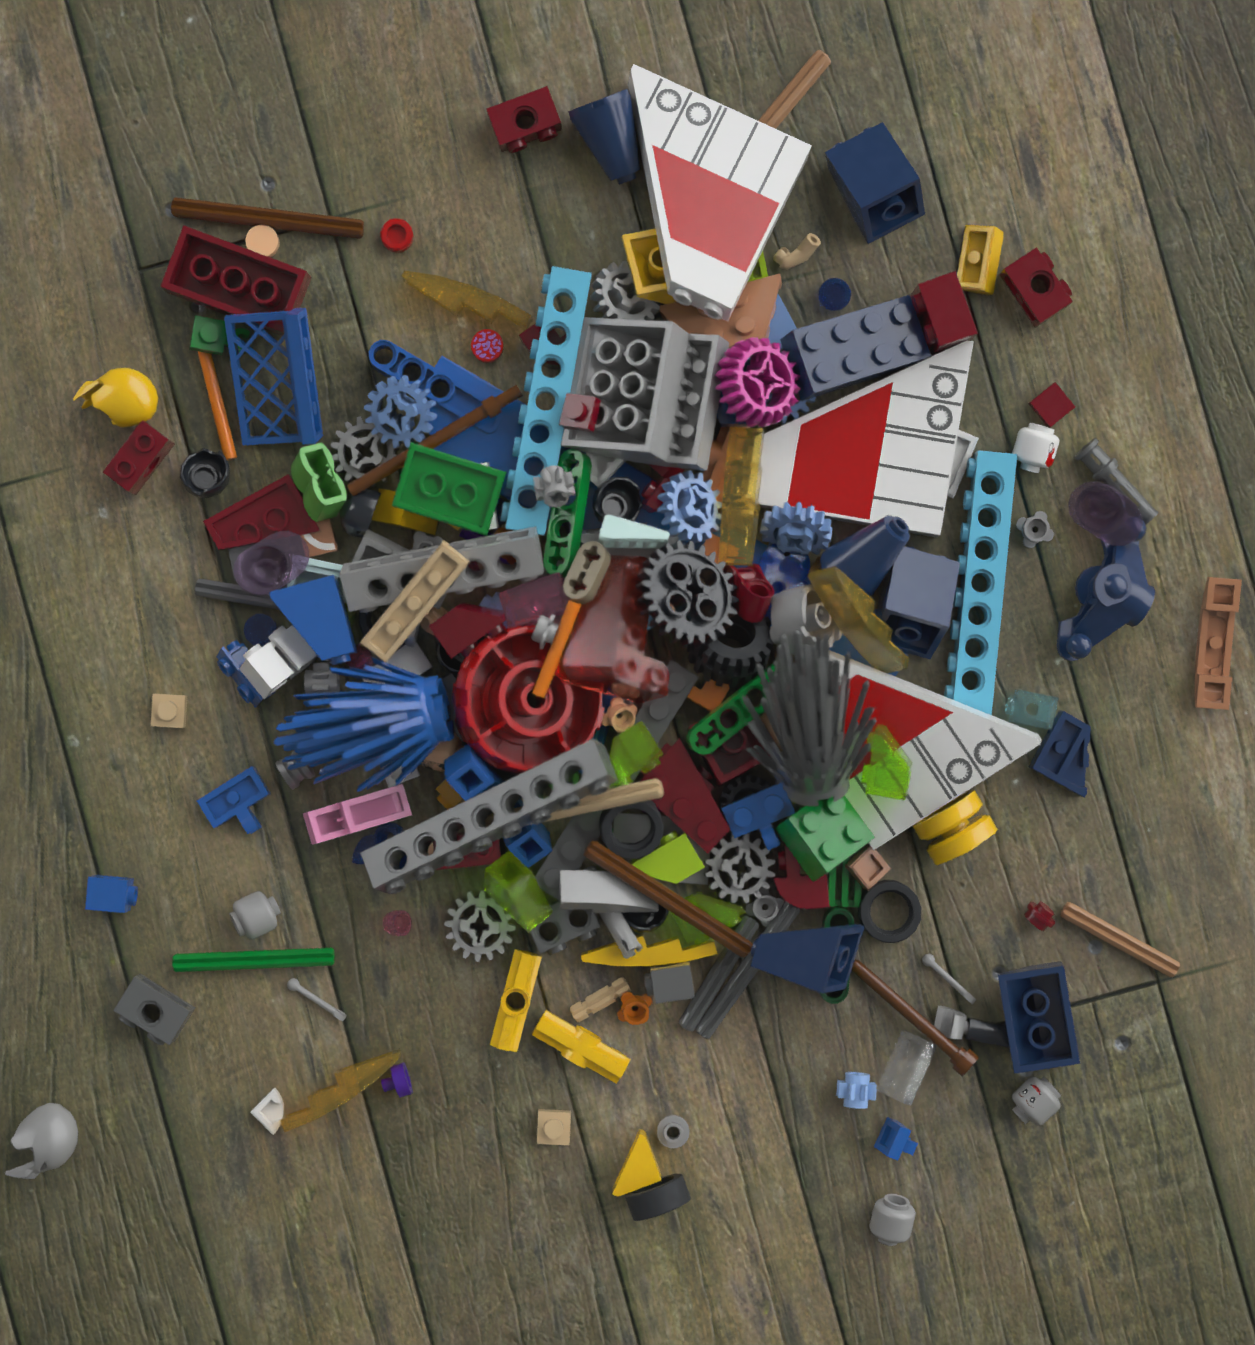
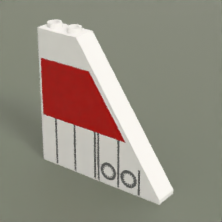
[628,64,812,322]
[740,340,974,538]
[774,650,1041,850]

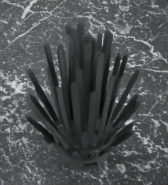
[742,630,876,806]

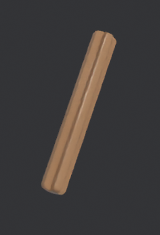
[758,50,831,129]
[1060,902,1180,977]

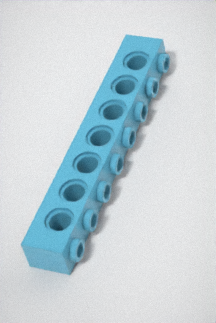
[501,266,592,536]
[944,450,1017,715]

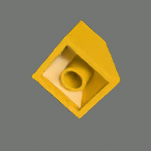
[622,229,677,304]

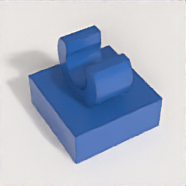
[874,1117,918,1161]

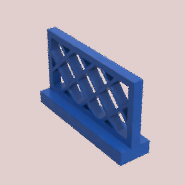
[224,308,323,445]

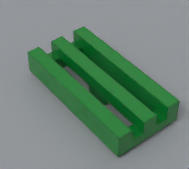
[828,847,863,908]

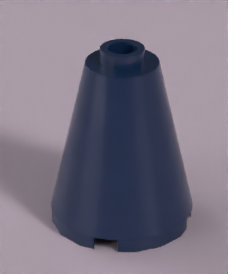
[568,89,641,185]
[820,515,910,602]

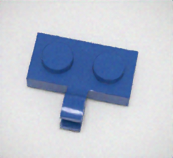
[197,766,271,834]
[721,782,795,850]

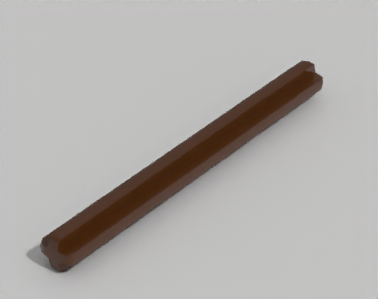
[171,197,364,239]
[584,841,753,958]

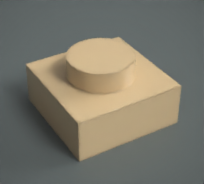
[151,694,187,728]
[537,1109,571,1145]

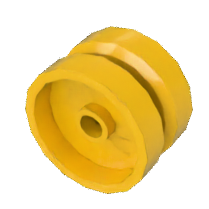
[912,789,998,866]

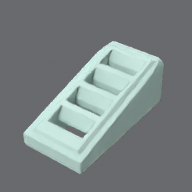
[598,514,670,549]

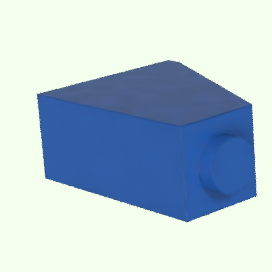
[269,575,358,666]

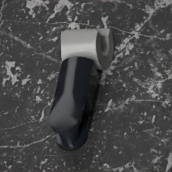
[934,1006,1010,1048]

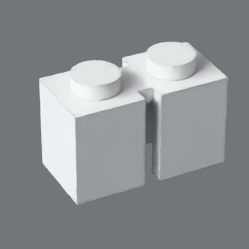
[239,625,318,699]

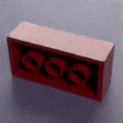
[160,225,311,336]

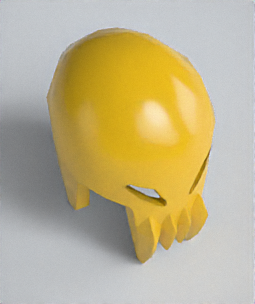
[73,368,158,428]

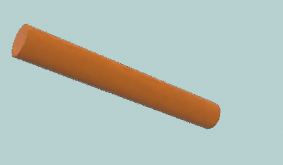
[532,600,581,698]

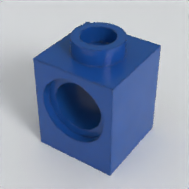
[85,875,138,913]

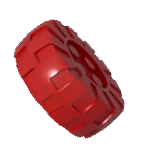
[451,624,605,775]

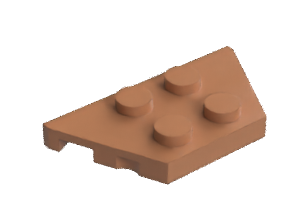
[659,273,782,348]

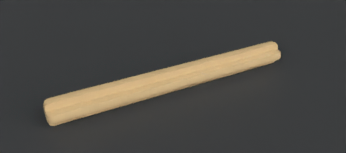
[485,779,664,827]

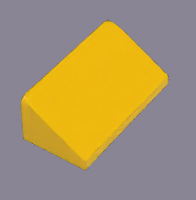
[957,225,1004,295]

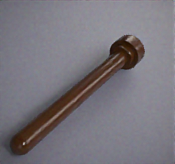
[851,959,979,1077]

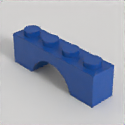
[444,744,553,869]

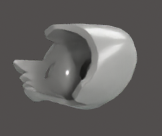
[5,1103,78,1179]

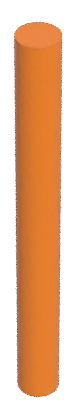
[197,351,237,461]

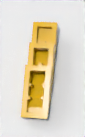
[581,933,718,966]

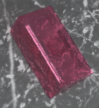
[499,573,570,628]

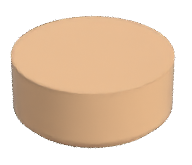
[245,225,279,257]

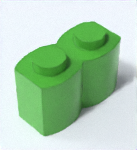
[291,443,347,522]

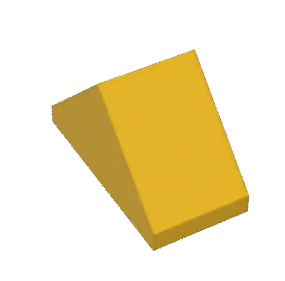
[372,489,438,535]
[612,1129,662,1197]

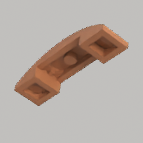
[1195,577,1242,710]

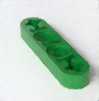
[544,449,592,578]
[687,663,775,755]

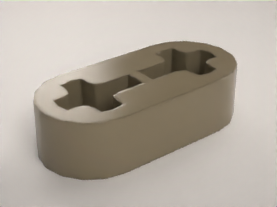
[563,541,611,604]

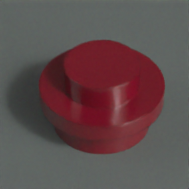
[1024,901,1055,931]

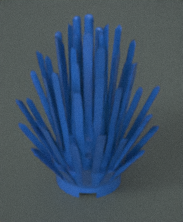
[274,657,454,792]

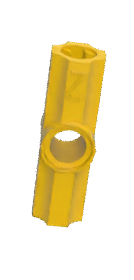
[490,949,542,1052]
[532,1010,631,1084]

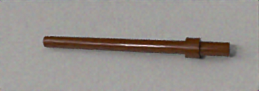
[347,385,523,496]

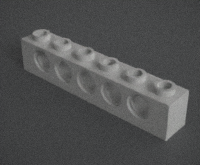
[339,526,544,613]

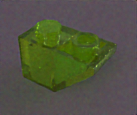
[609,720,663,788]
[861,724,913,800]
[484,851,553,932]
[671,891,745,945]

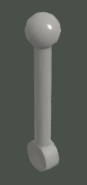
[922,954,976,1004]
[287,978,347,1021]

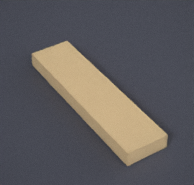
[360,541,470,663]

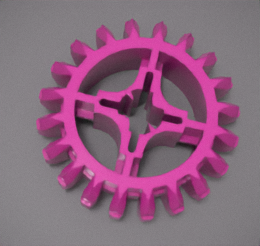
[714,337,801,427]

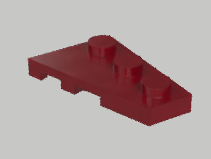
[203,474,321,551]

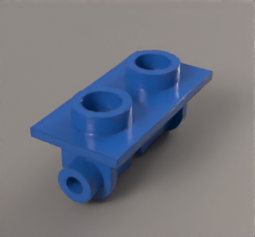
[216,640,276,708]

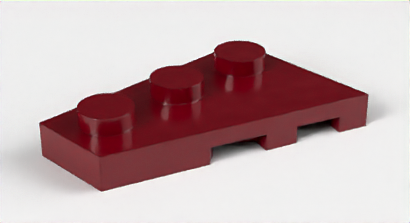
[639,738,730,853]

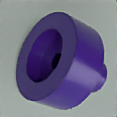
[381,1062,413,1098]

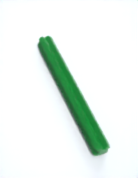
[172,947,335,972]

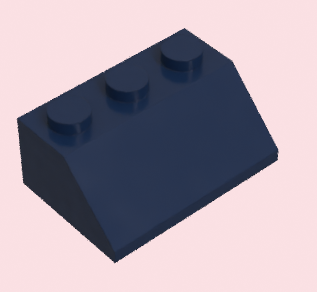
[998,961,1080,1074]

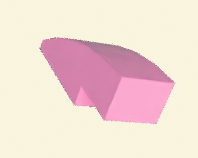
[303,784,412,845]

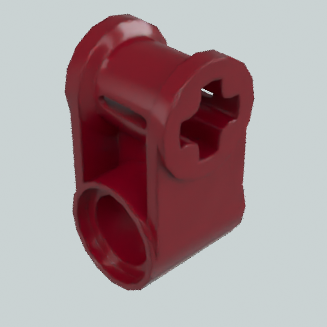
[722,563,775,623]

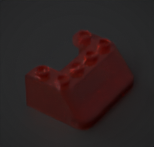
[557,554,675,703]

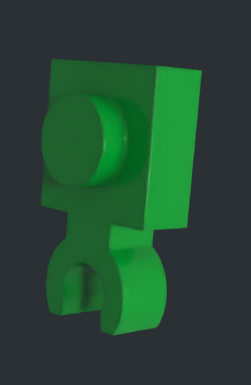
[189,315,250,356]

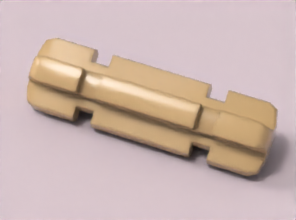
[570,977,631,1022]

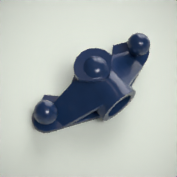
[1057,516,1155,661]

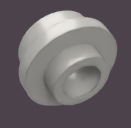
[657,1115,689,1148]

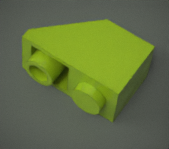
[630,830,705,884]

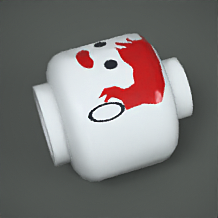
[1012,423,1060,473]

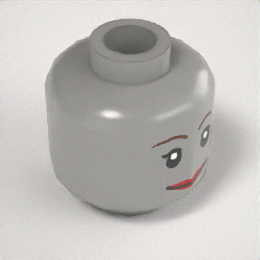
[1012,1076,1061,1126]

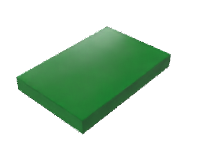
[391,442,507,536]

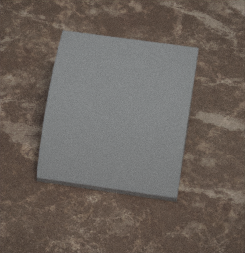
[561,317,729,471]

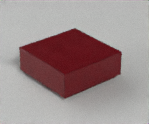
[1028,382,1076,428]

